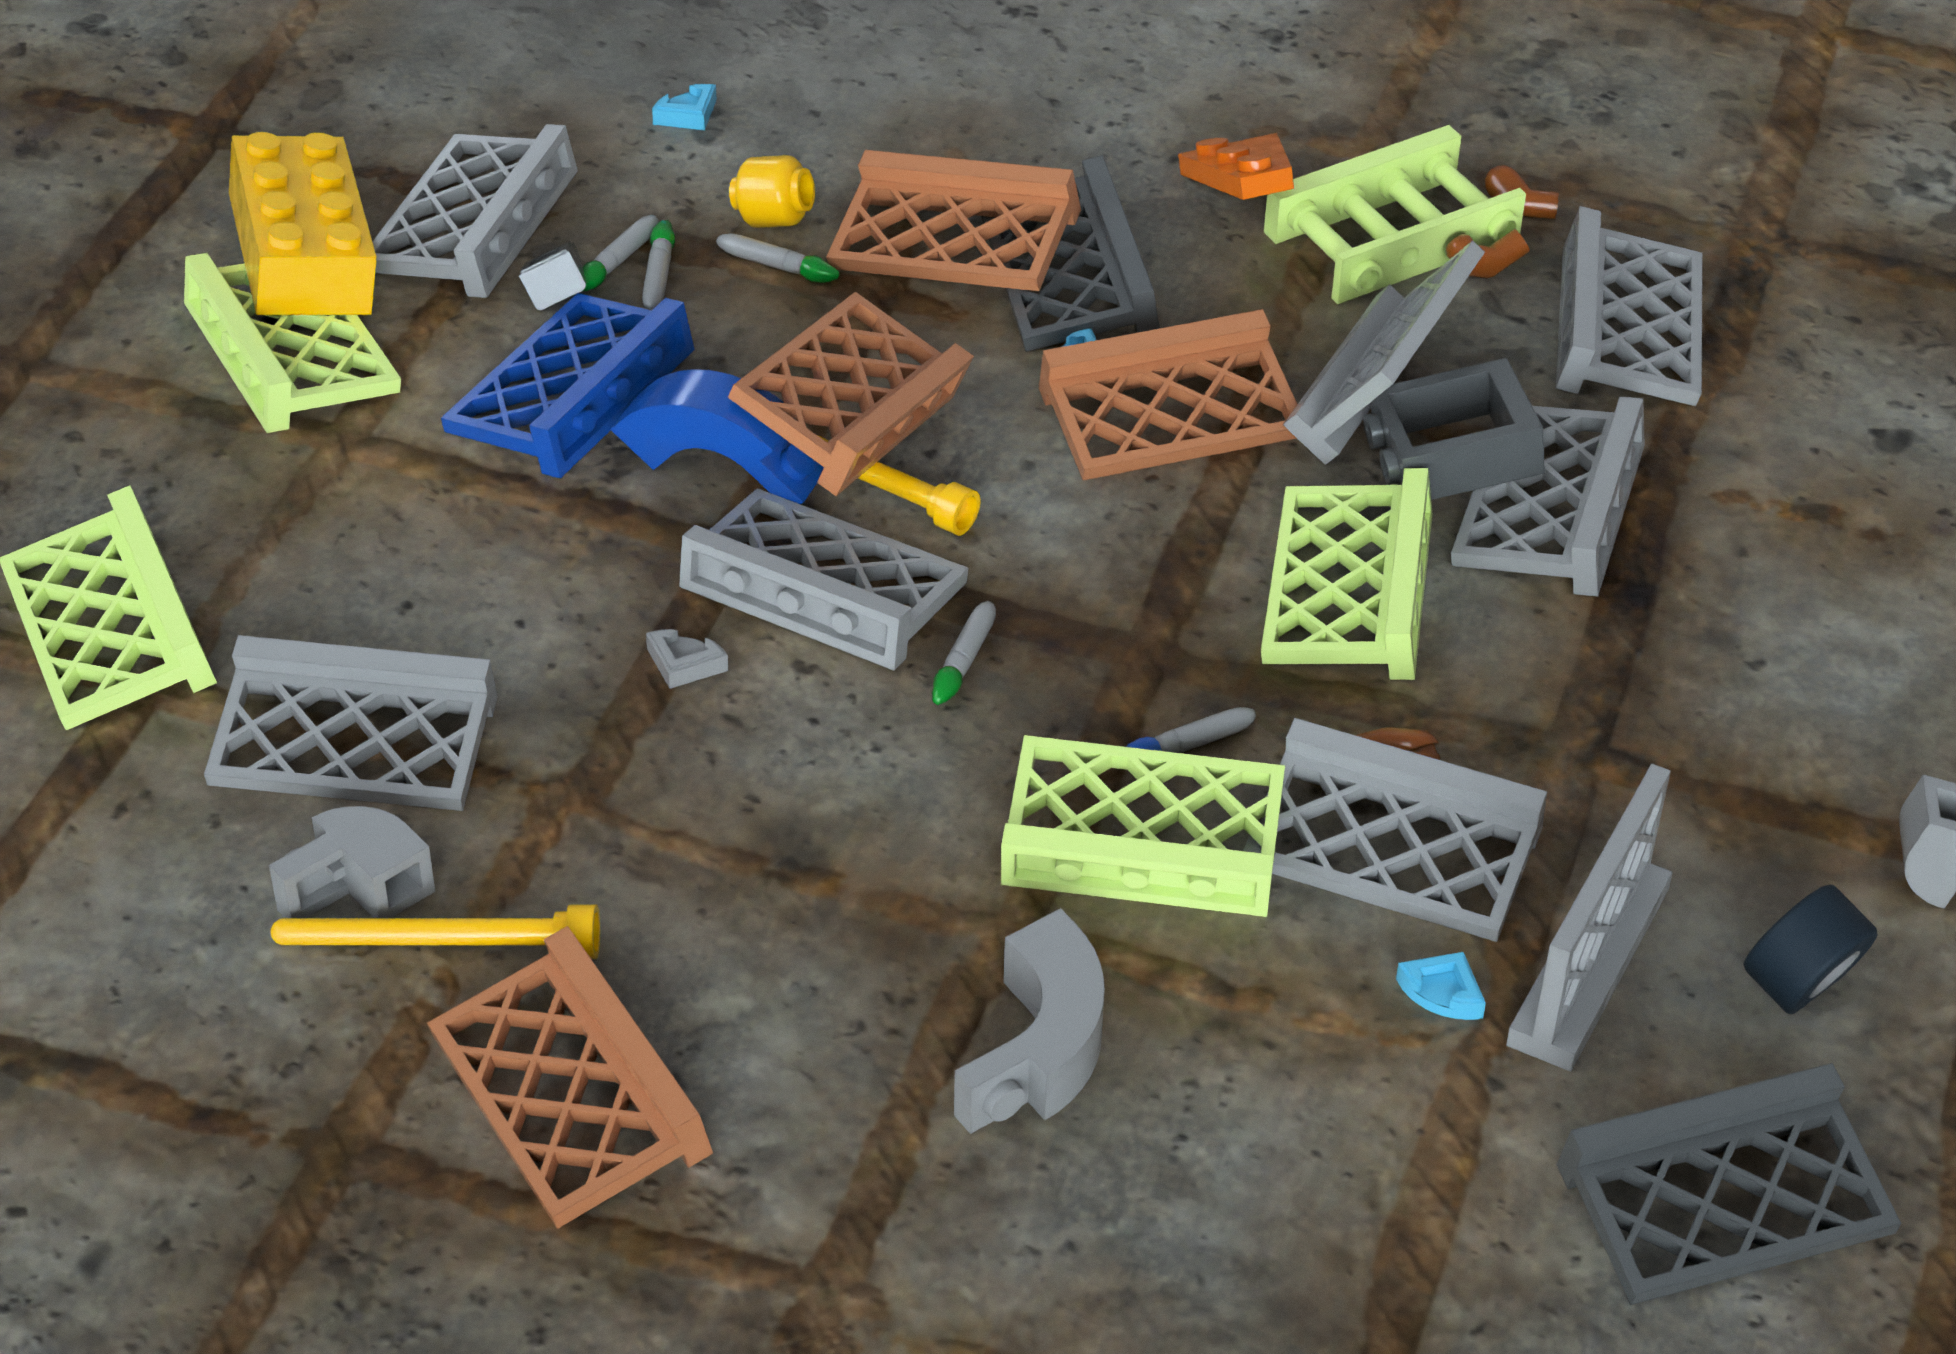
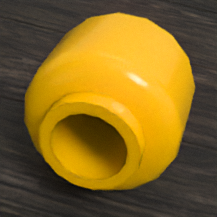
[729,155,815,228]

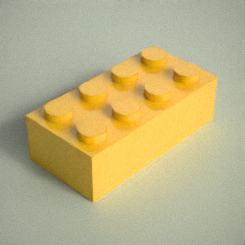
[229,132,376,315]

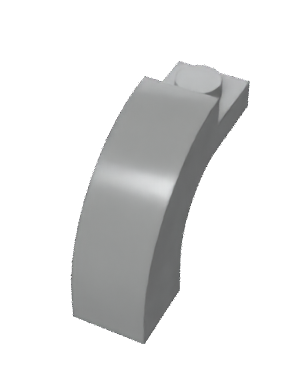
[954,908,1105,1134]

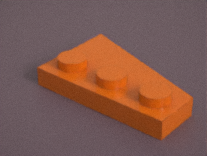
[1178,133,1294,200]

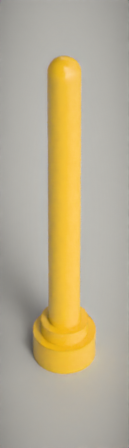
[817,435,980,536]
[270,904,600,959]

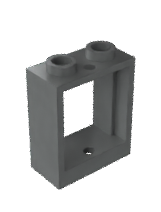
[1363,358,1545,500]

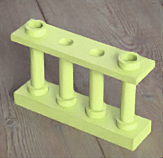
[1264,125,1526,304]

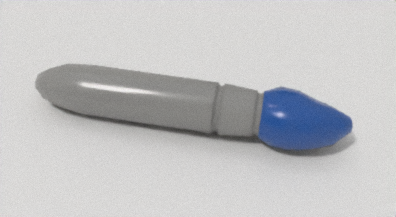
[1126,707,1256,753]

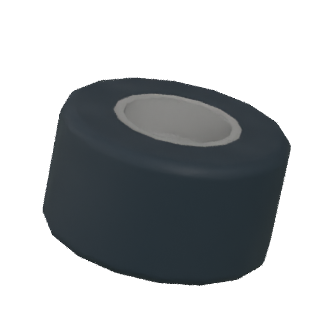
[1743,884,1878,1014]

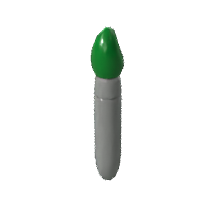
[583,215,659,291]
[642,220,675,310]
[716,233,840,283]
[932,601,996,705]

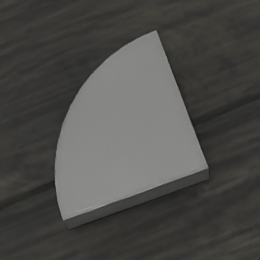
[646,629,728,689]

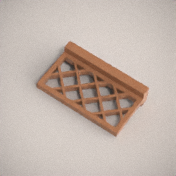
[826,150,1081,291]
[728,292,974,496]
[1039,309,1297,480]
[427,926,713,1229]

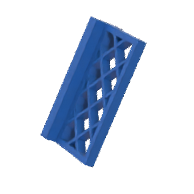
[441,293,695,479]

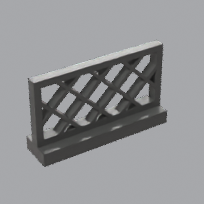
[981,155,1160,352]
[1556,1063,1902,1305]

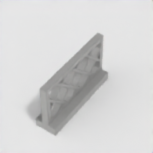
[372,124,578,298]
[1555,206,1702,406]
[1283,240,1485,465]
[1451,397,1645,597]
[679,488,968,671]
[204,635,498,811]
[1243,718,1547,942]
[1506,763,1673,1072]

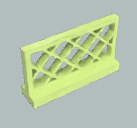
[184,253,401,433]
[1261,468,1433,680]
[0,485,217,730]
[1001,735,1285,917]

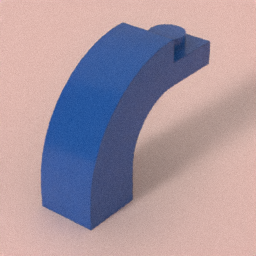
[610,369,824,504]

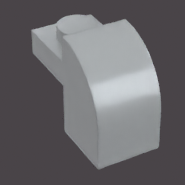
[1899,775,1956,909]
[269,806,435,918]

